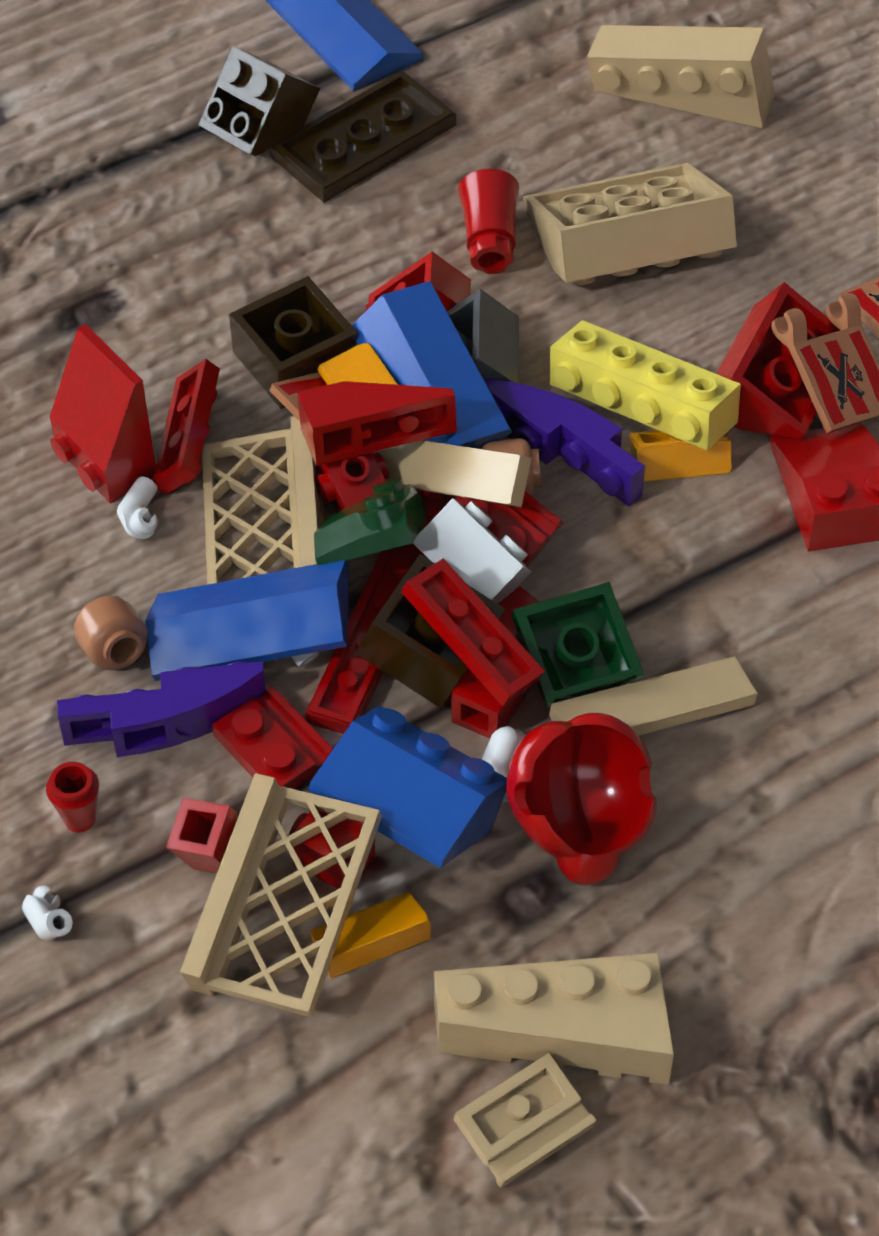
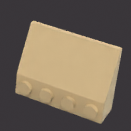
[523,163,737,285]

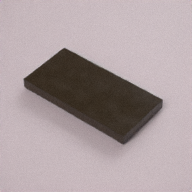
[270,70,456,203]

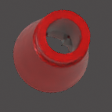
[46,762,99,833]

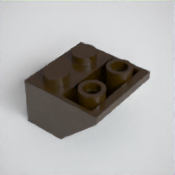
[199,46,321,157]

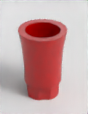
[458,168,520,274]

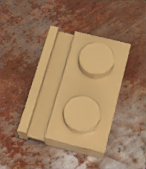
[453,1053,597,1188]

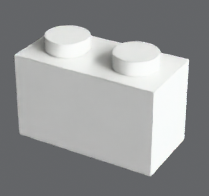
[413,498,532,604]

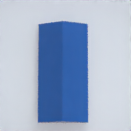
[265,0,423,92]
[352,281,513,449]
[145,560,349,681]

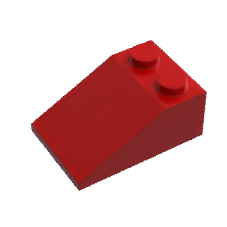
[50,324,156,504]
[769,423,879,552]

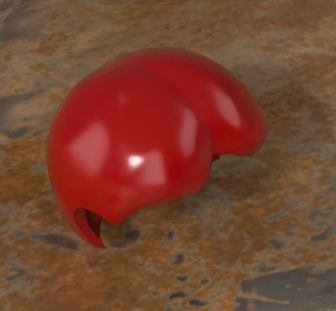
[506,713,657,886]

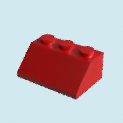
[716,282,841,439]

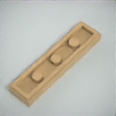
[378,440,532,507]
[549,656,758,735]

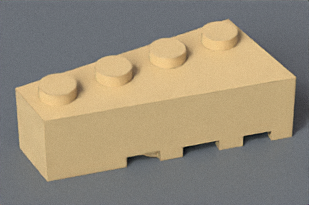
[587,25,775,129]
[434,953,674,1085]

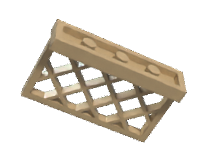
[202,416,325,585]
[180,773,382,1017]

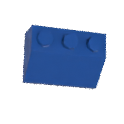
[308,706,507,868]

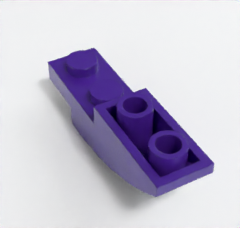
[484,378,645,507]
[57,661,266,757]

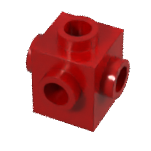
[315,451,389,513]

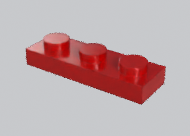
[152,359,220,495]
[401,558,545,706]

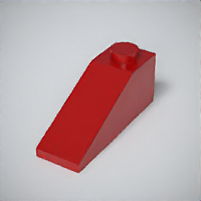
[297,381,457,466]

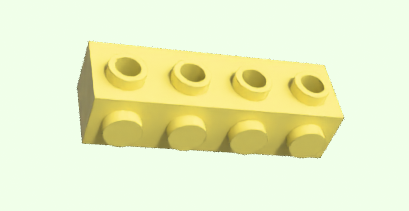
[550,320,741,451]

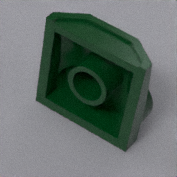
[314,479,429,566]
[511,582,644,707]

